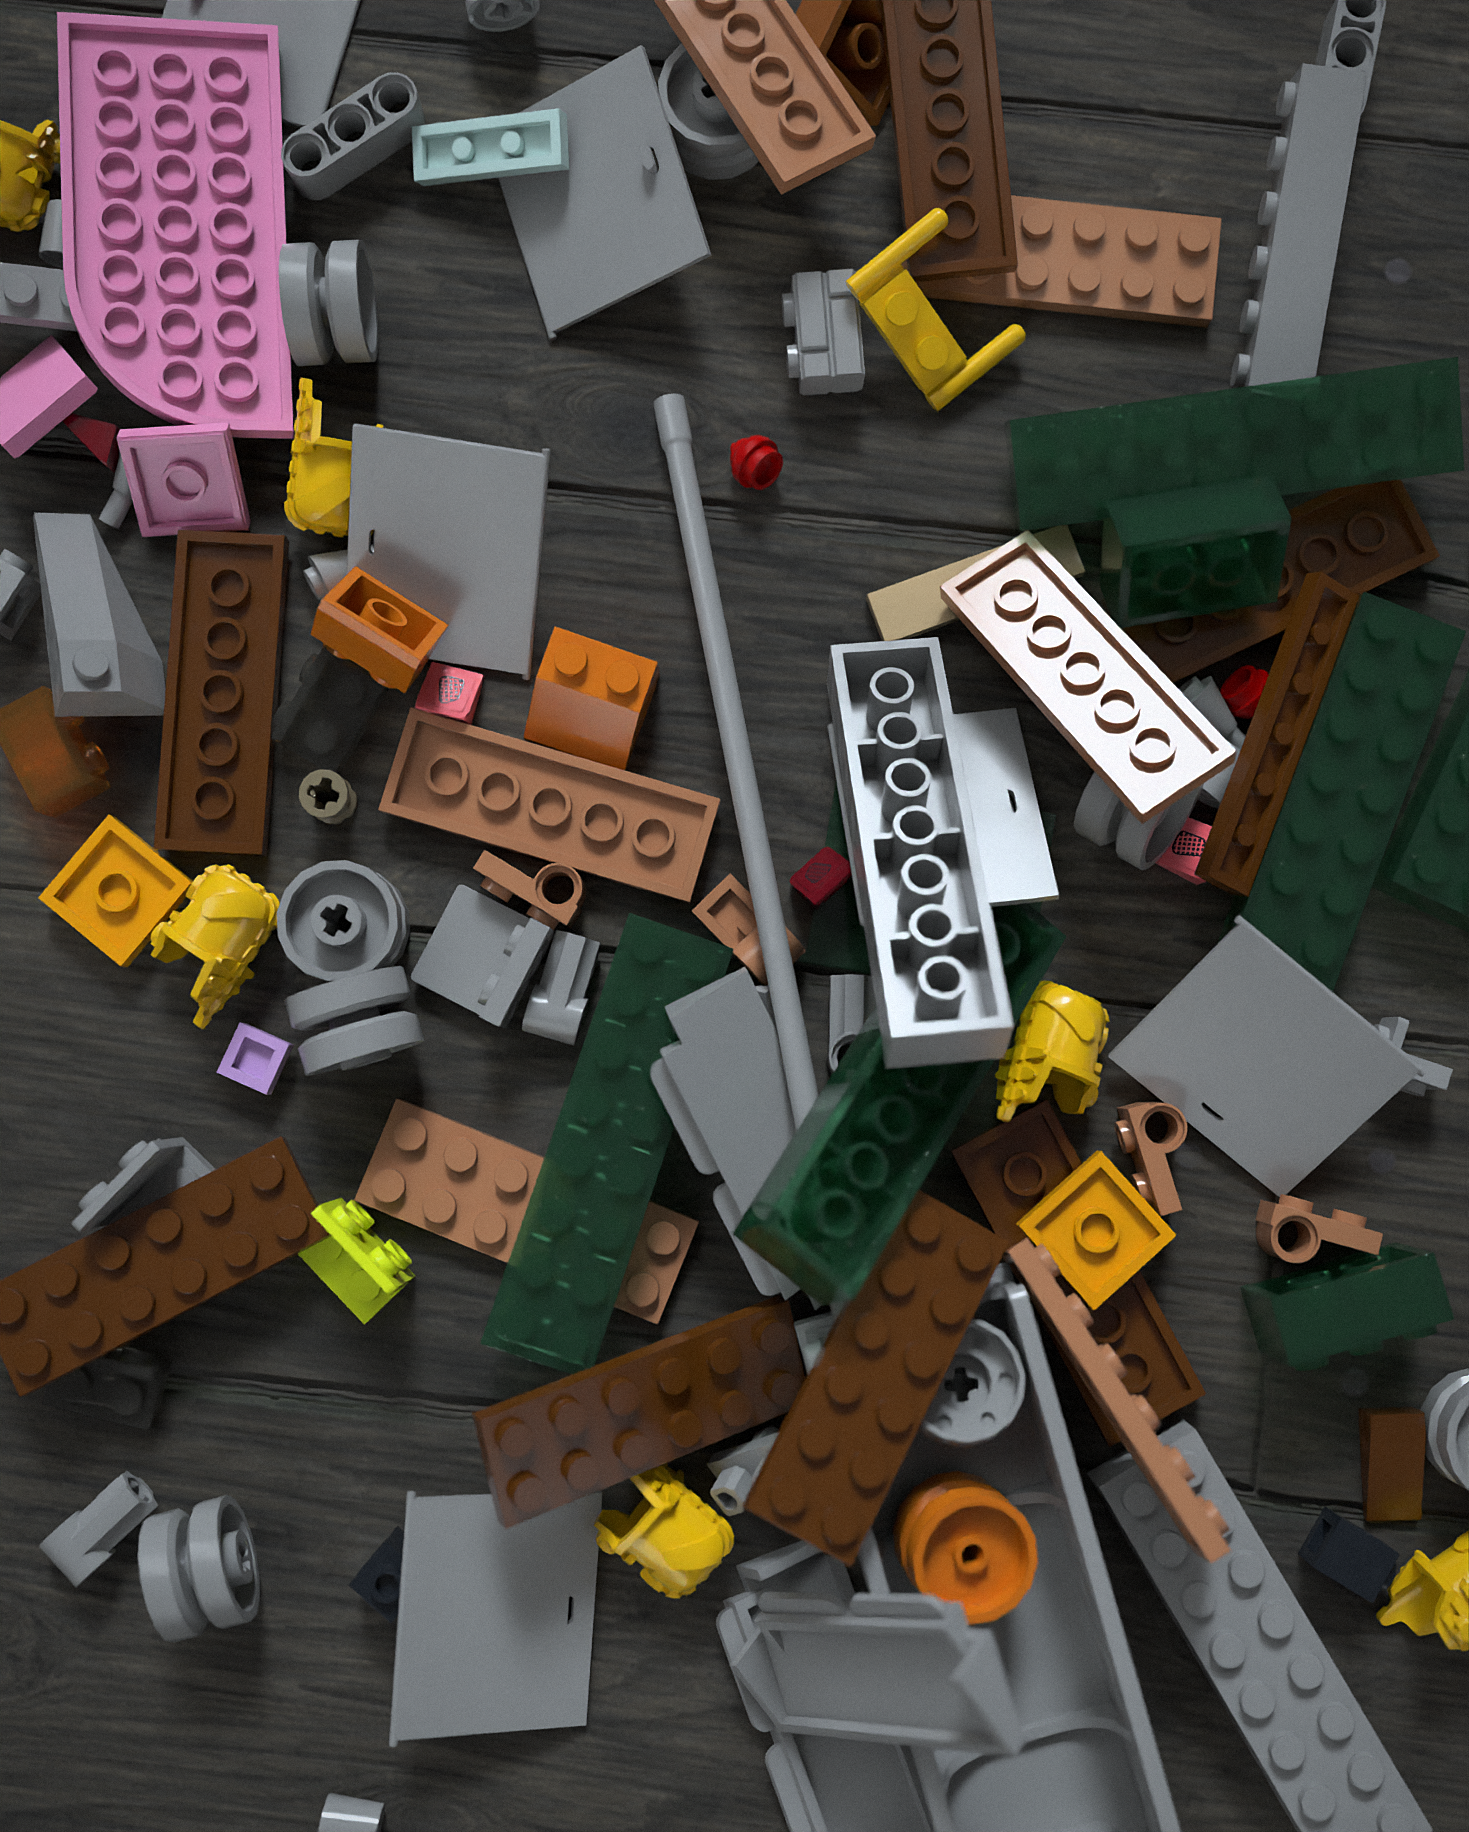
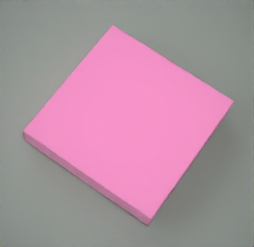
[0,335,98,459]
[116,422,251,537]

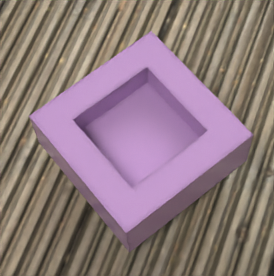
[217,1022,294,1095]

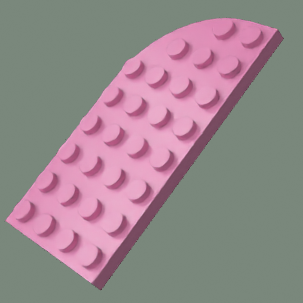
[57,12,294,439]

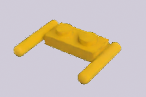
[845,208,1026,412]

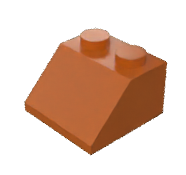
[310,566,448,693]
[523,626,660,771]

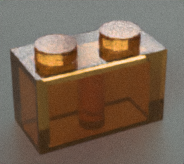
[0,685,111,818]

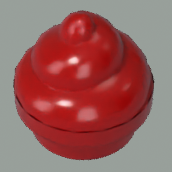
[730,435,783,490]
[1220,665,1269,719]

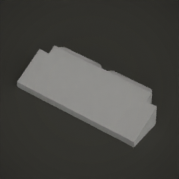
[650,967,877,1310]
[716,1540,934,1832]
[729,1592,1025,1757]

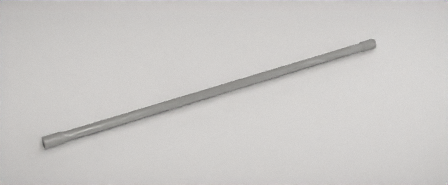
[653,394,855,1322]

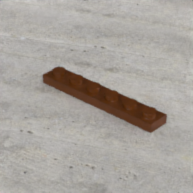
[1194,572,1359,897]

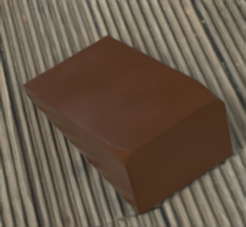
[1358,1407,1426,1521]

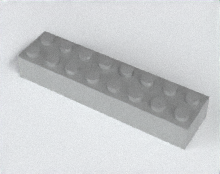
[827,637,1013,1068]
[1087,1417,1433,1832]

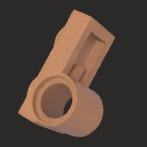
[473,850,586,930]
[691,873,806,986]
[1114,1102,1187,1216]
[1255,1194,1383,1263]

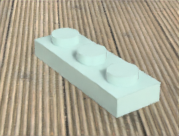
[411,108,569,186]

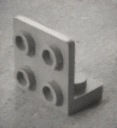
[411,884,555,1028]
[71,1137,216,1232]

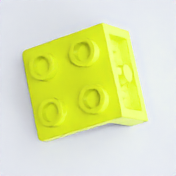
[298,1198,415,1325]

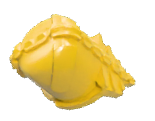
[0,119,61,232]
[284,377,384,538]
[150,864,280,1029]
[995,980,1109,1122]
[594,1463,734,1598]
[1376,1530,1469,1652]

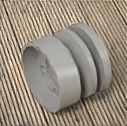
[918,1319,1025,1450]

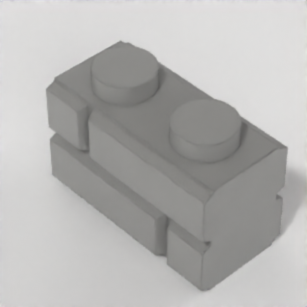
[782,269,865,396]

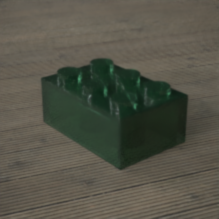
[1099,474,1292,628]
[1240,1242,1455,1371]

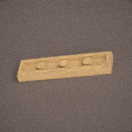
[866,523,1085,641]

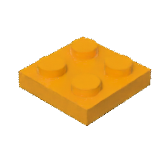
[38,814,193,967]
[1016,1150,1177,1310]

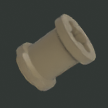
[299,769,358,824]

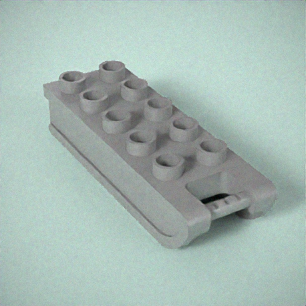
[794,1262,1181,1832]

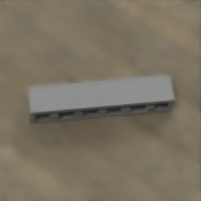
[1230,63,1368,412]

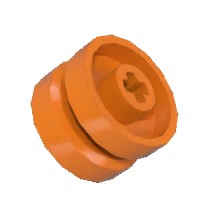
[892,1471,1038,1625]

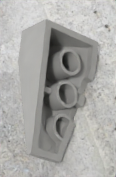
[33,513,166,717]

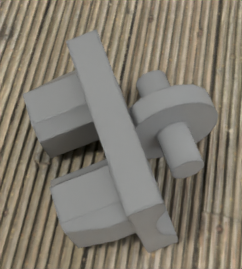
[707,1426,779,1516]

